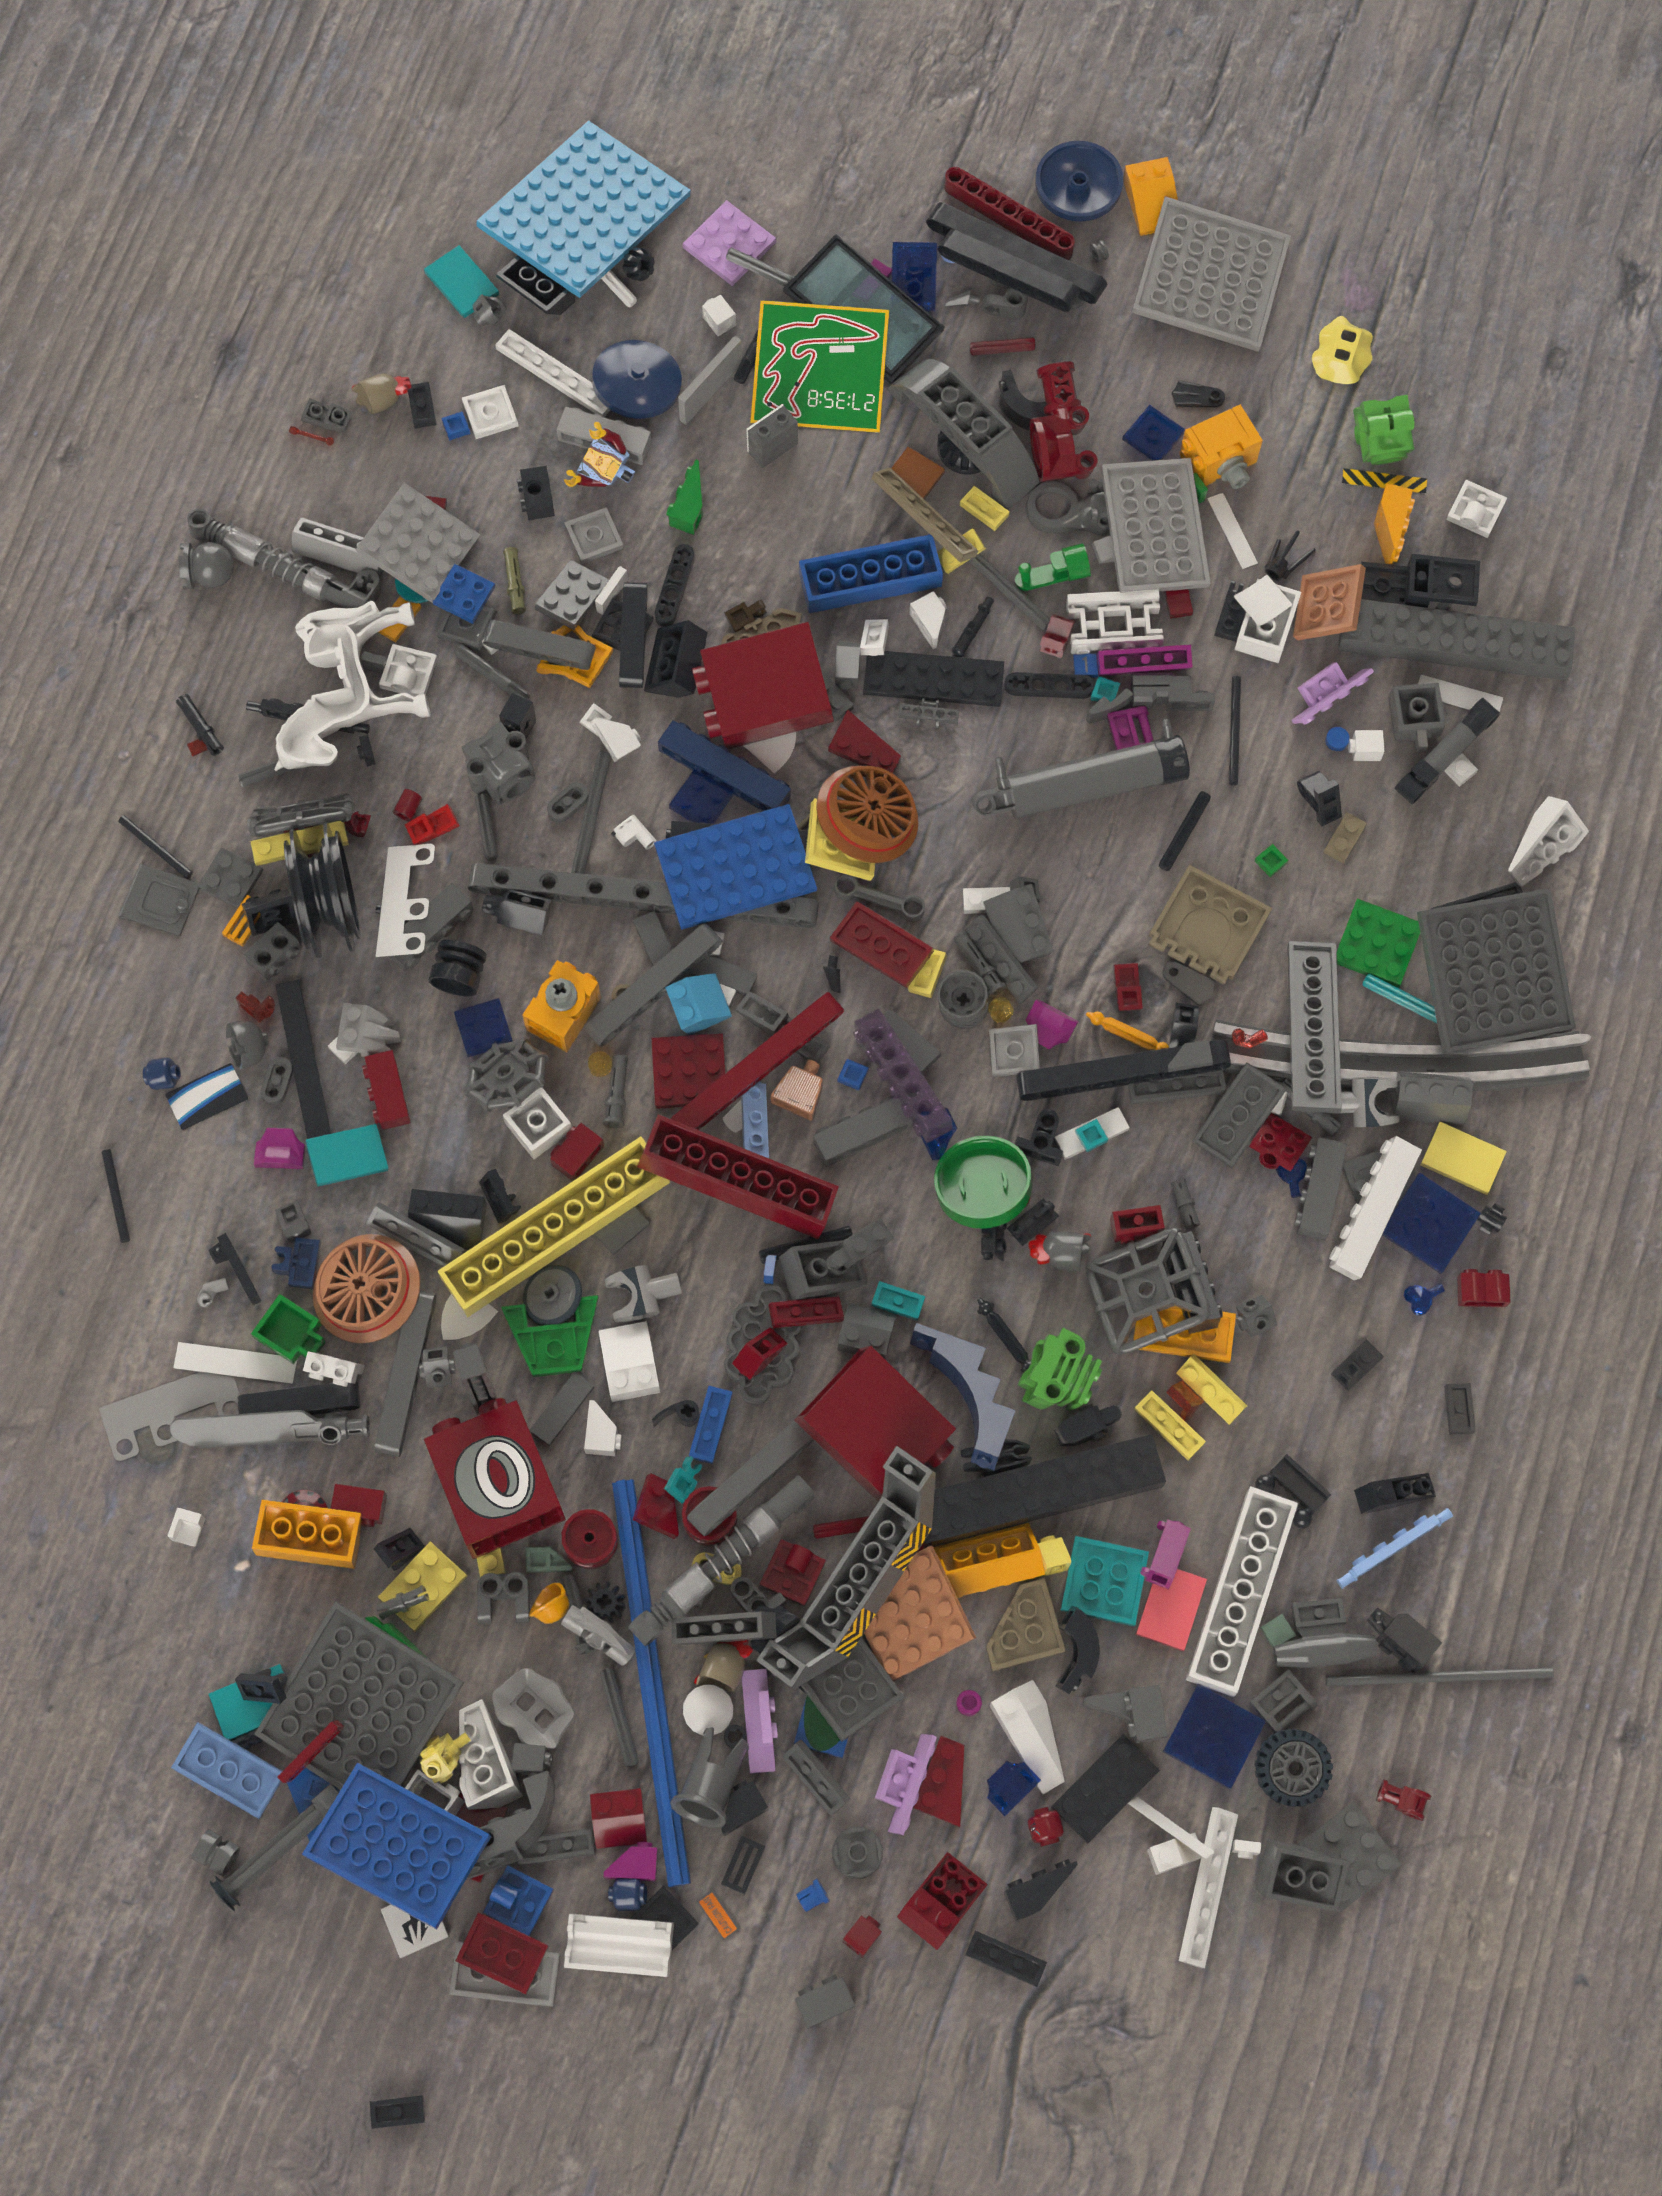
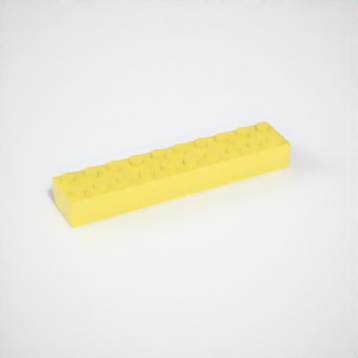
[438,1137,670,1318]

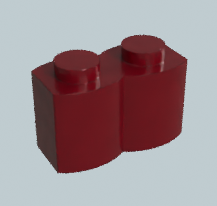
[1457,1269,1511,1307]

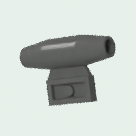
[1273,1598,1377,1668]

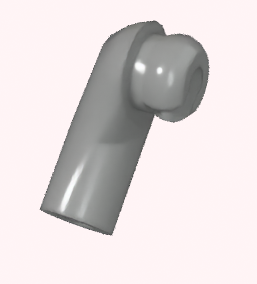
[197,1278,229,1307]

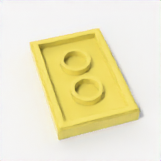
[1420,1122,1507,1195]

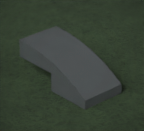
[1086,688,1133,723]

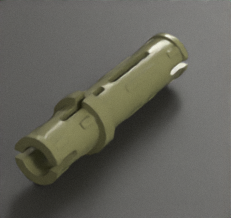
[503,547,526,614]

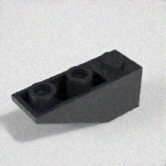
[1354,1473,1436,1514]
[1004,1859,1078,1922]

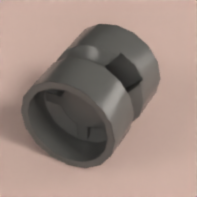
[191,1829,241,1877]

